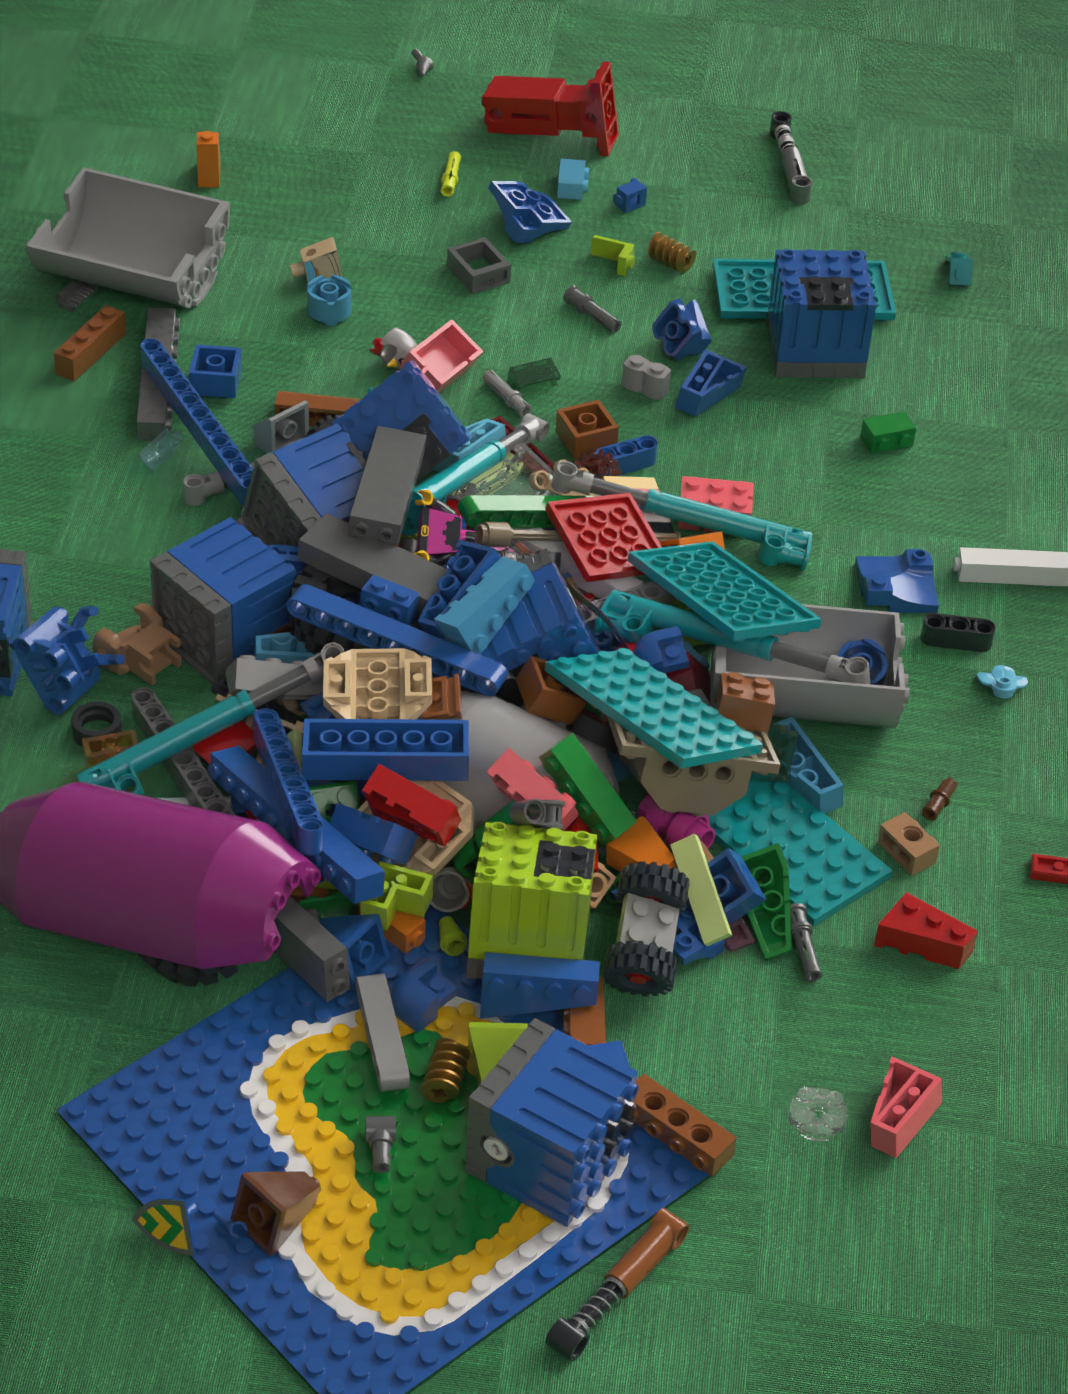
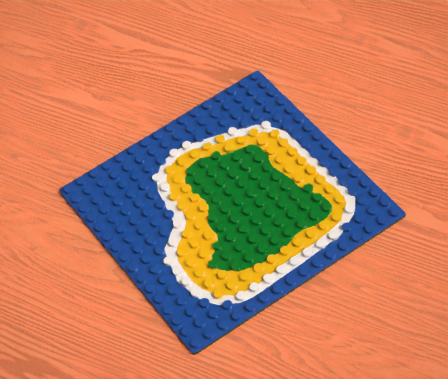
[58,904,721,1394]

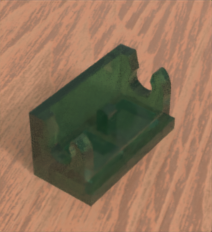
[507,357,561,393]
[752,724,798,783]

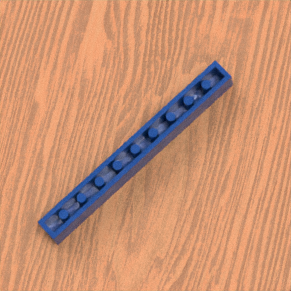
[208,745,385,904]

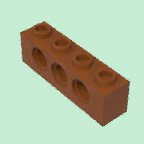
[632,1073,737,1177]

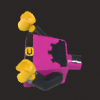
[413,490,476,567]

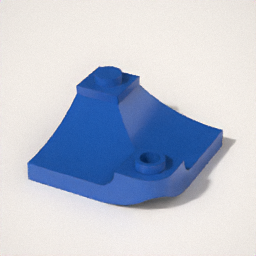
[488,181,572,243]
[855,549,939,613]

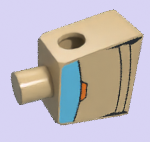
[290,237,343,283]

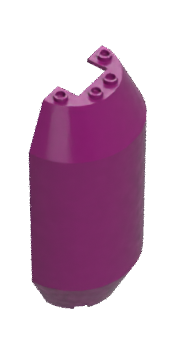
[0,782,322,969]

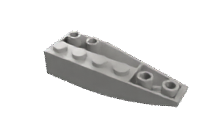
[225,655,323,700]

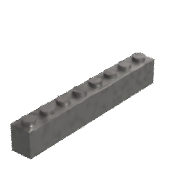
[137,308,180,441]

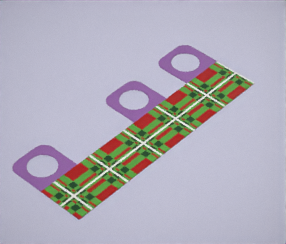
[565,580,629,649]

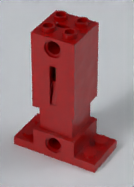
[481,62,619,156]

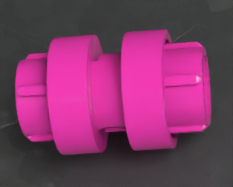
[638,794,715,849]

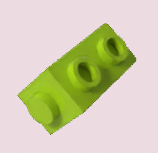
[591,235,635,276]

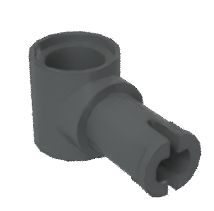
[365,1116,396,1173]

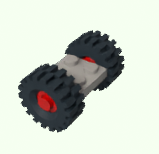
[603,861,689,997]

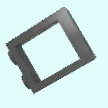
[447,237,511,294]

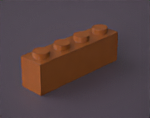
[54,305,126,382]
[563,977,606,1046]

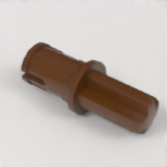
[922,777,957,821]

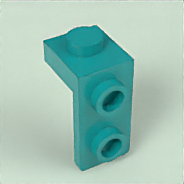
[945,252,973,285]

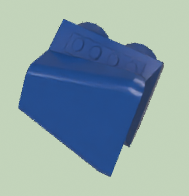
[652,298,712,362]

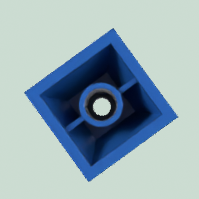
[319,914,390,991]

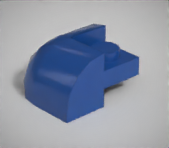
[633,626,689,673]
[390,959,458,1033]

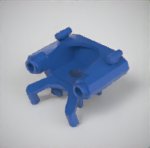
[10,606,125,715]

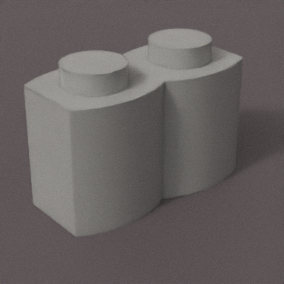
[622,355,671,400]

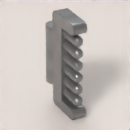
[56,280,97,312]

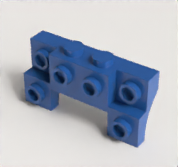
[611,888,725,966]

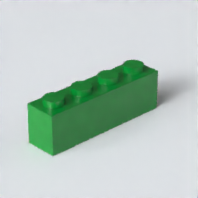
[538,733,637,846]

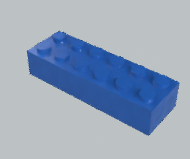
[302,719,469,781]

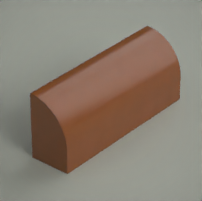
[275,391,361,426]

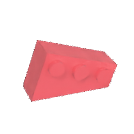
[487,747,579,831]

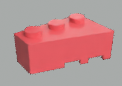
[871,1056,942,1158]

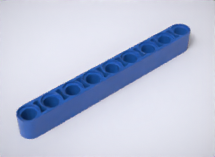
[286,584,508,696]
[253,708,324,855]

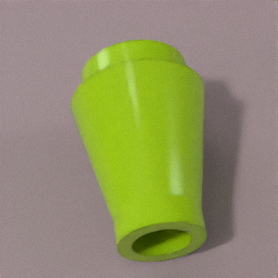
[438,916,467,956]

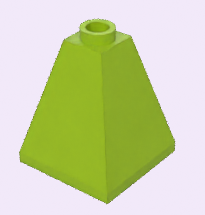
[467,1022,528,1087]

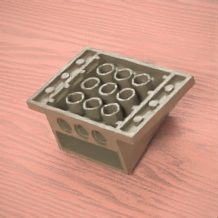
[606,715,781,816]

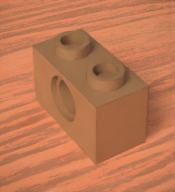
[877,812,940,876]

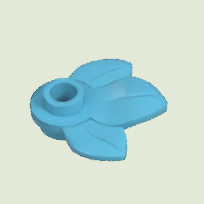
[977,665,1028,698]

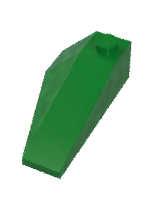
[741,843,792,961]

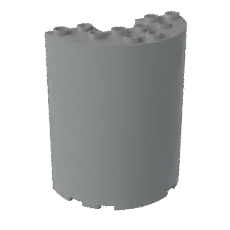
[25,167,230,308]
[710,604,910,728]

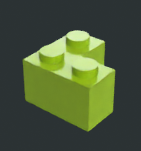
[360,861,433,931]

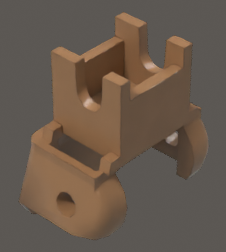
[92,603,182,686]

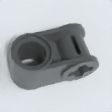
[510,799,565,830]

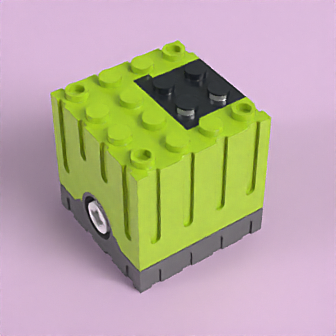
[466,822,597,979]

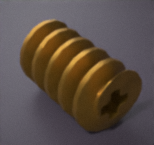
[648,232,696,273]
[421,1038,470,1103]

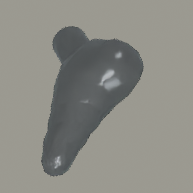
[411,49,434,77]

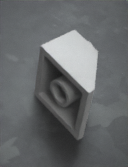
[254,400,309,453]

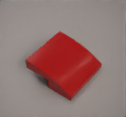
[191,720,257,764]

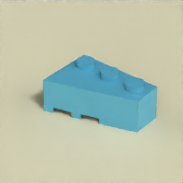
[432,418,506,472]

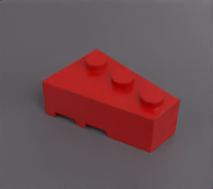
[362,764,461,847]
[874,892,978,969]

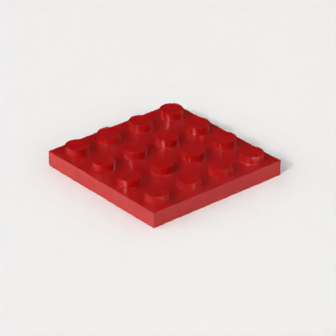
[545,493,662,582]

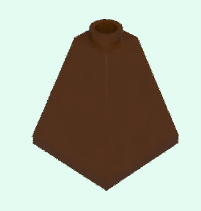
[230,1171,321,1256]

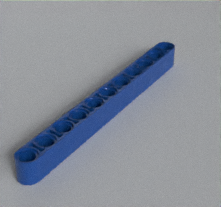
[140,338,253,506]

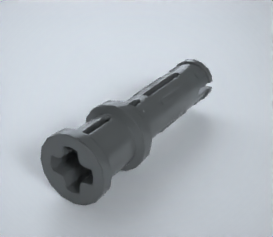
[563,285,622,333]
[790,903,822,982]

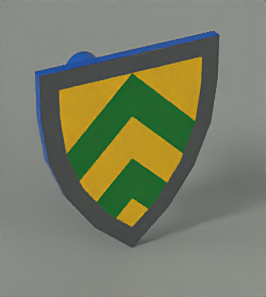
[132,1197,198,1256]

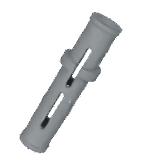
[482,370,532,418]

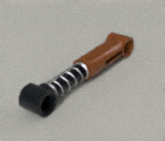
[545,1208,690,1362]

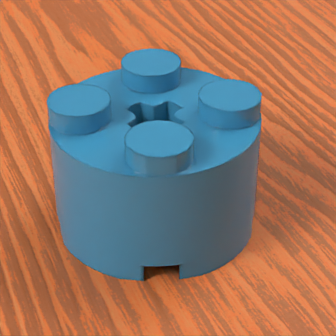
[307,275,352,327]

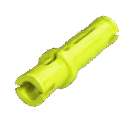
[441,151,461,197]

